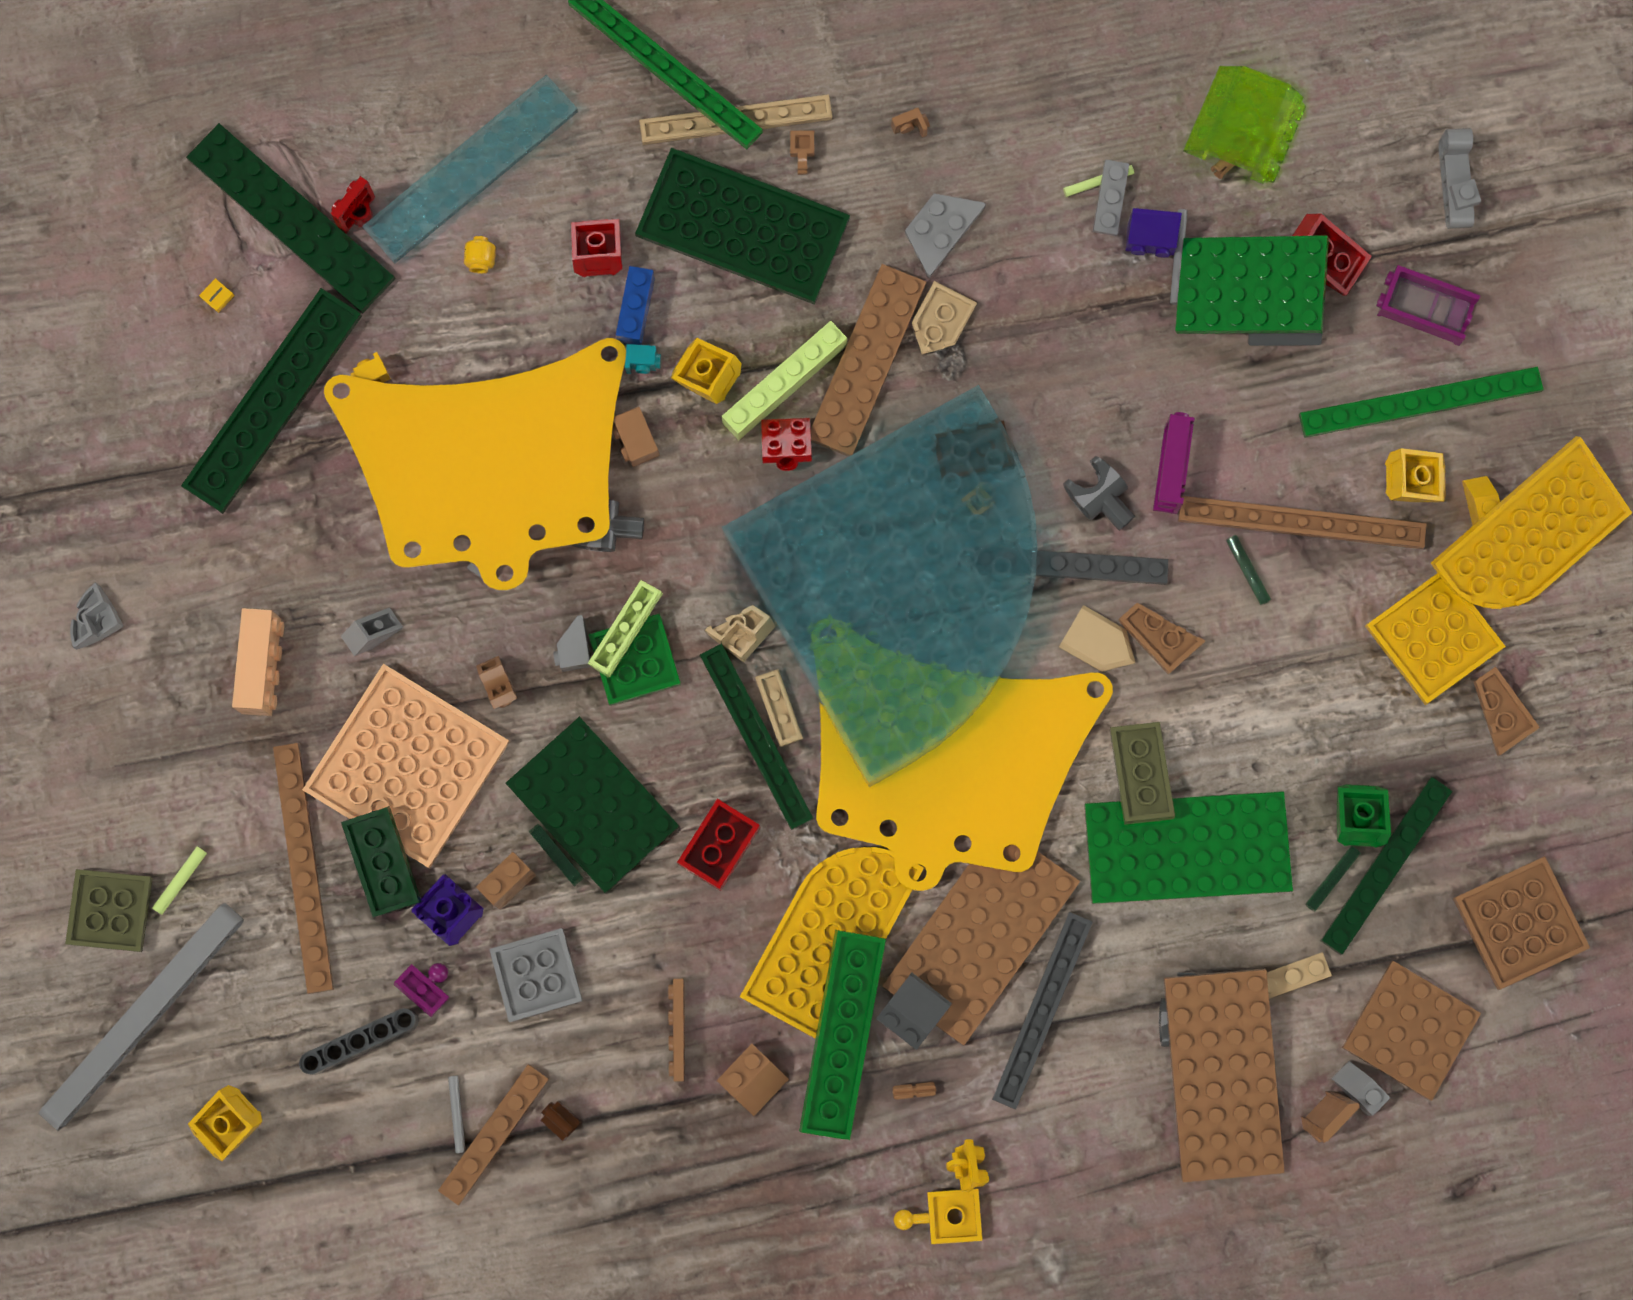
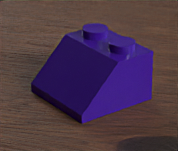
[1125,208,1182,258]

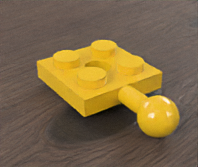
[893,1188,982,1244]

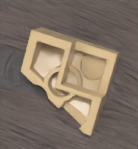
[705,605,776,662]

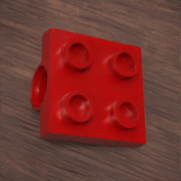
[330,176,375,234]
[761,418,812,471]

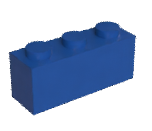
[615,266,655,345]

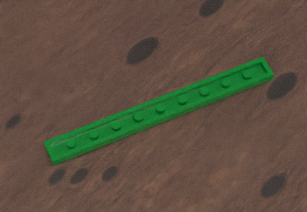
[568,0,763,150]
[1299,367,1544,438]

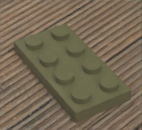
[1110,722,1175,825]

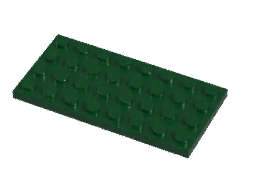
[635,148,850,305]

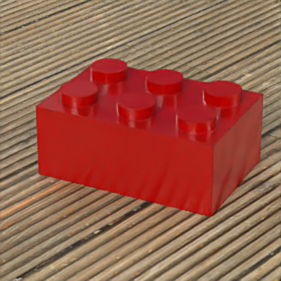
[677,798,761,891]

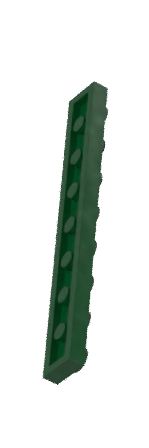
[700,643,813,831]
[1320,777,1452,955]

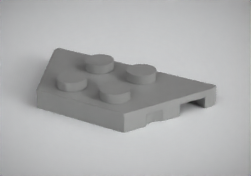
[905,193,986,278]

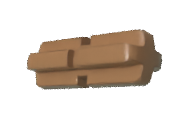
[892,1082,936,1100]

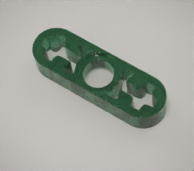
[529,824,584,887]

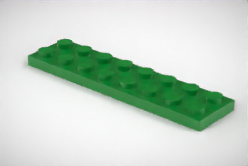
[799,930,886,1140]

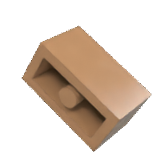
[612,407,660,467]

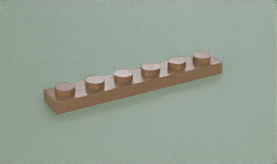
[438,1064,549,1206]

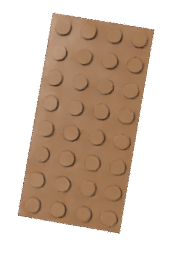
[882,845,1080,1046]
[1164,969,1284,1182]

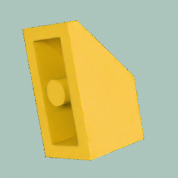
[1462,476,1500,526]

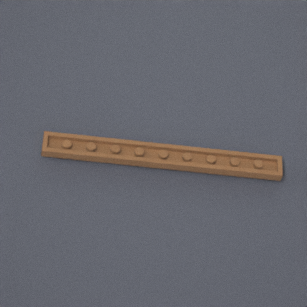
[1178,496,1426,549]
[273,743,334,994]

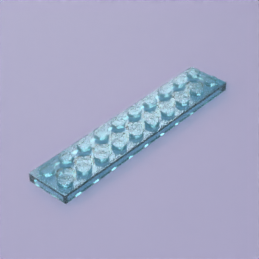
[362,74,578,264]

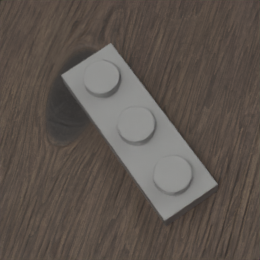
[1092,160,1129,236]

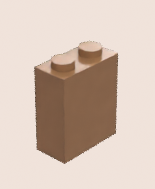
[476,852,536,910]

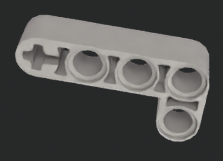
[1439,128,1474,229]

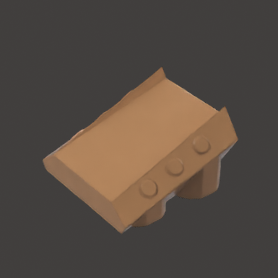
[1301,1091,1360,1143]

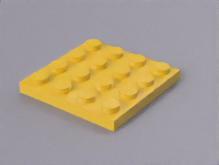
[1365,573,1506,705]

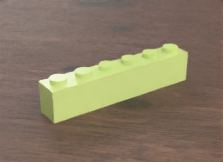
[722,321,847,441]

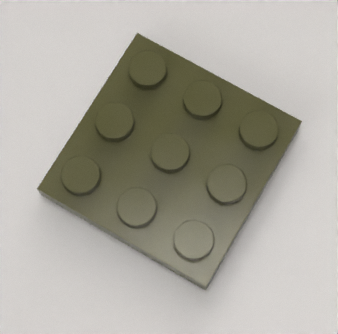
[65,869,153,952]

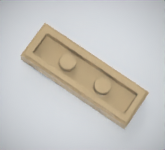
[755,669,803,747]

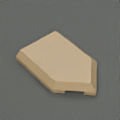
[912,281,977,355]
[1059,605,1135,672]

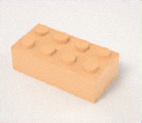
[232,608,284,716]

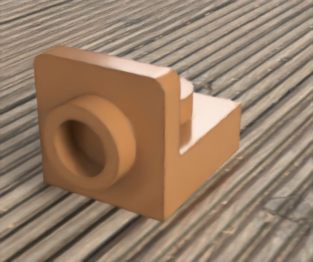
[891,108,930,138]

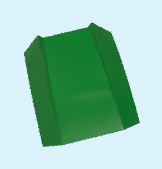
[1337,784,1391,848]

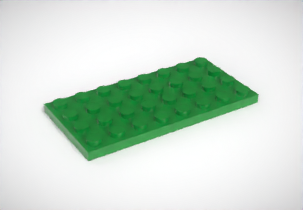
[1084,792,1293,904]

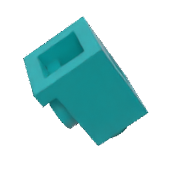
[625,344,661,374]

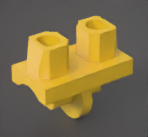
[946,1139,989,1192]

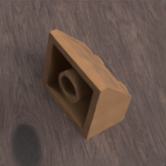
[717,1044,789,1116]

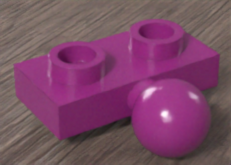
[394,963,449,1018]

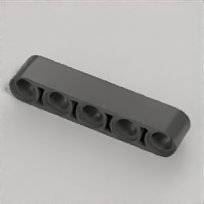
[299,1008,419,1075]

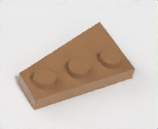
[1474,667,1540,756]

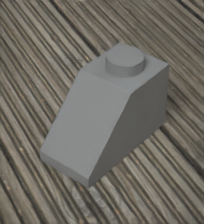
[341,607,403,656]
[553,615,591,672]
[1331,1061,1390,1116]

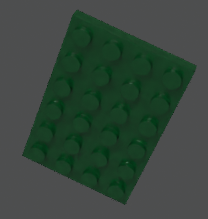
[506,716,680,894]

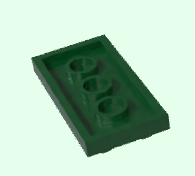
[341,806,421,917]

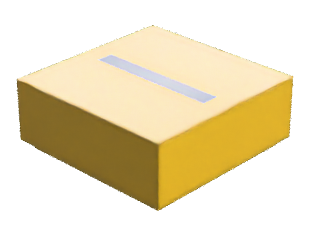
[199,278,235,313]

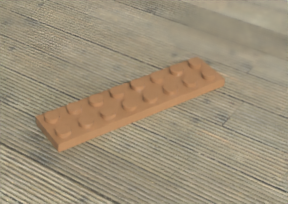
[811,264,926,458]

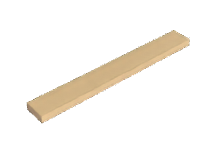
[639,94,832,145]

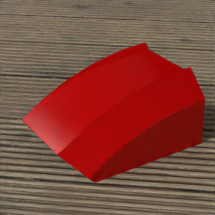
[571,219,623,278]

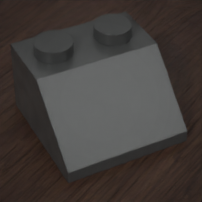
[876,973,952,1050]

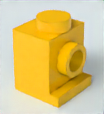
[350,352,391,383]

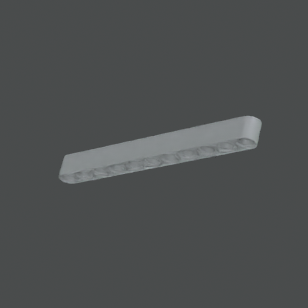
[39,903,244,1131]

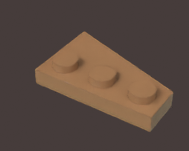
[1118,603,1205,675]

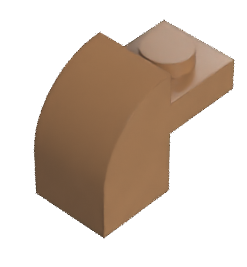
[476,656,517,709]

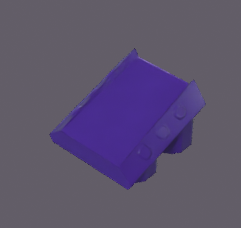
[411,874,484,946]

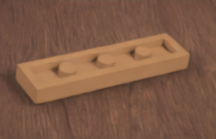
[668,979,685,1082]

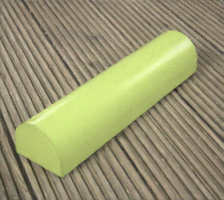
[588,580,663,677]

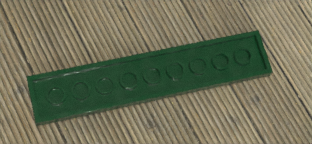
[186,123,395,314]
[181,288,362,514]

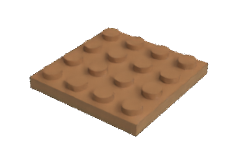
[1453,856,1590,990]
[1342,961,1481,1101]

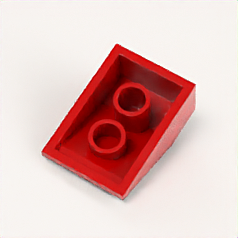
[1292,214,1372,296]

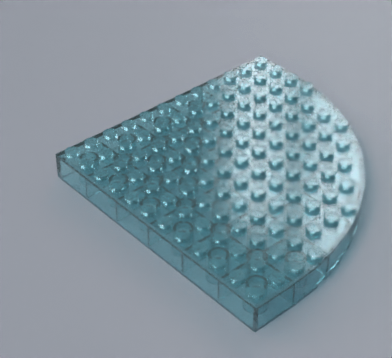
[721,385,1037,787]

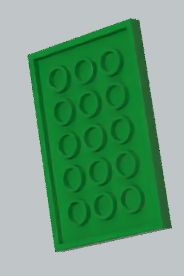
[1175,235,1329,334]

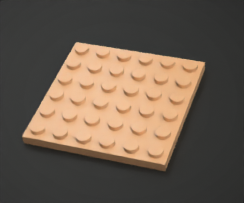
[302,664,510,869]

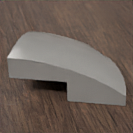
[70,582,123,650]

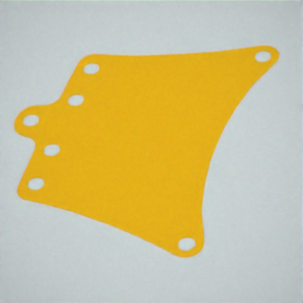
[324,338,626,590]
[811,619,1113,891]

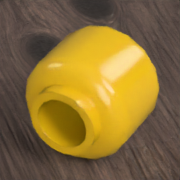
[464,236,496,274]

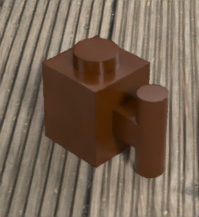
[540,1101,582,1141]

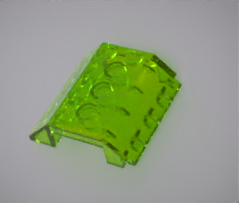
[1183,66,1306,184]

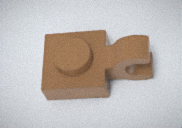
[790,130,814,175]

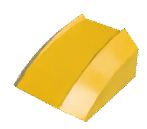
[671,338,742,404]
[1385,448,1446,502]
[188,1085,263,1161]

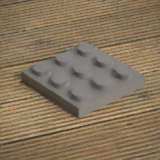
[489,928,583,1022]

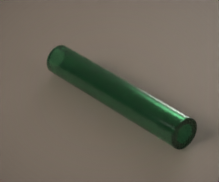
[1226,535,1271,605]
[1305,846,1361,912]

